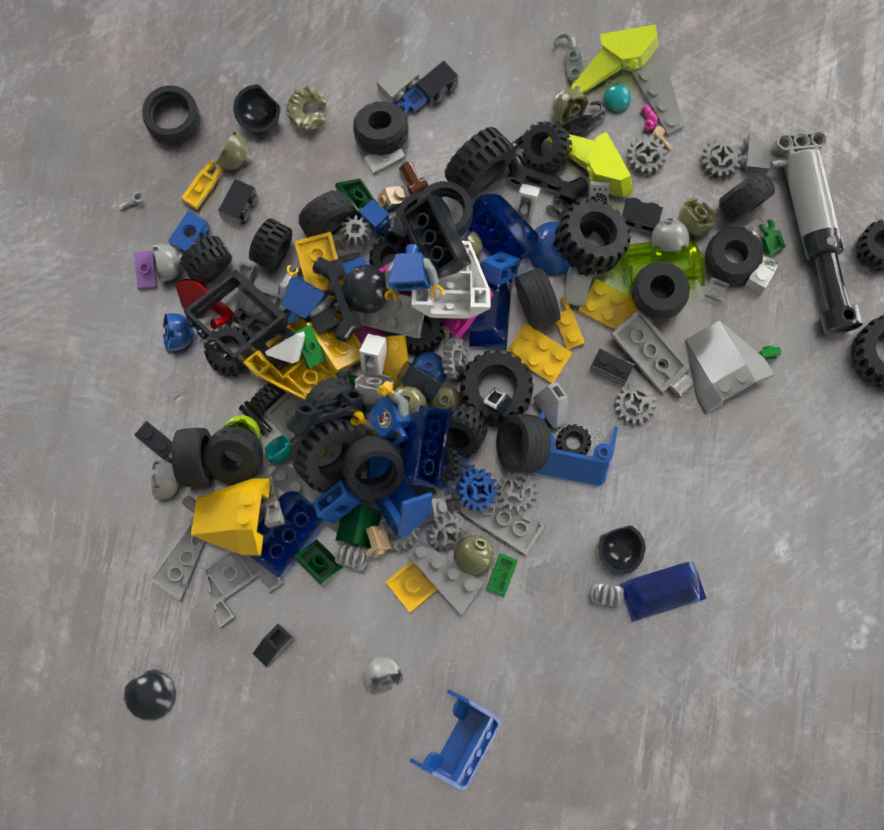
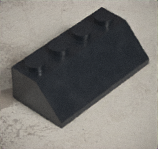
[401,194,472,279]

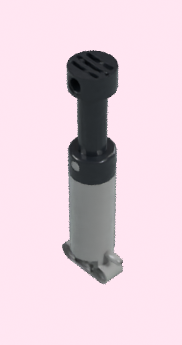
[770,131,863,335]

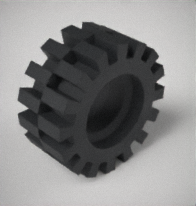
[249,382,285,416]
[556,424,591,455]
[425,445,463,482]

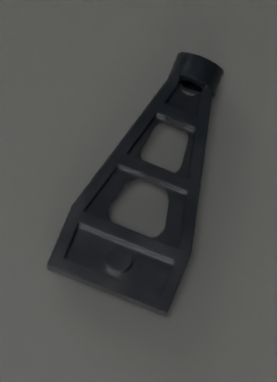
[232,308,294,371]

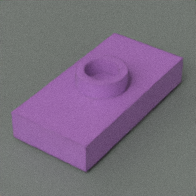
[134,250,157,290]

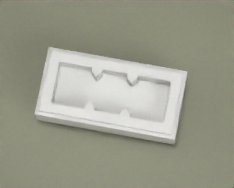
[364,148,405,175]

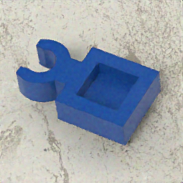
[396,86,428,116]

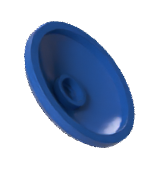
[527,222,570,277]

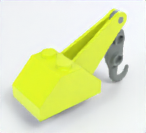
[554,24,659,94]

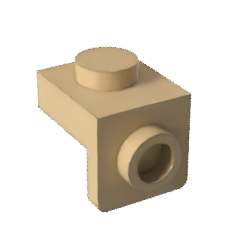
[377,185,408,212]
[365,526,391,558]

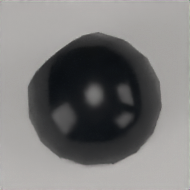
[233,84,281,133]
[343,265,388,314]
[597,525,646,575]
[124,669,175,721]

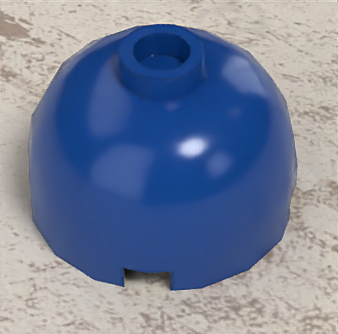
[163,313,194,351]
[412,352,447,384]

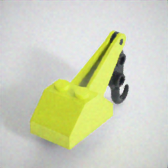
[547,101,634,198]

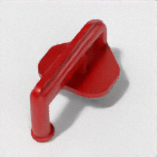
[175,278,234,330]

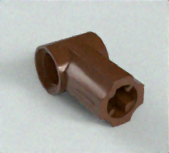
[399,161,429,195]

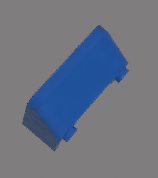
[533,412,618,487]
[367,440,433,539]
[409,689,501,790]

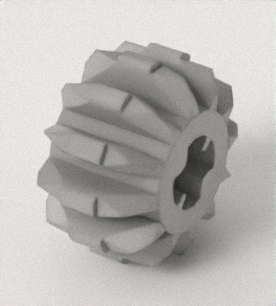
[339,215,372,249]
[335,544,368,571]
[590,583,624,607]

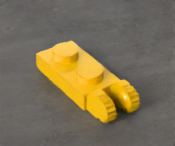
[181,160,225,210]
[556,296,585,350]

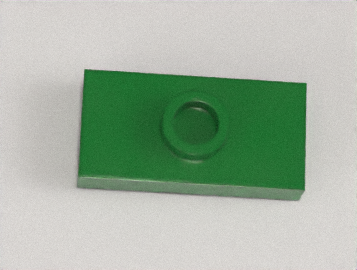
[292,325,326,368]
[486,553,518,597]

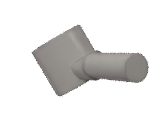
[118,192,143,211]

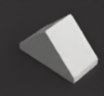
[265,331,305,363]

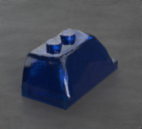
[468,193,539,266]
[469,279,512,351]
[402,405,451,488]
[250,491,323,578]
[619,561,707,622]

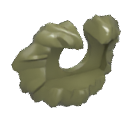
[286,86,326,130]

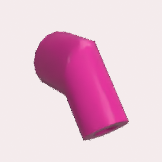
[641,105,658,131]

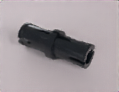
[238,401,273,437]

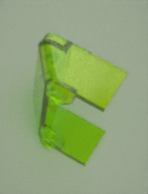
[621,239,705,294]

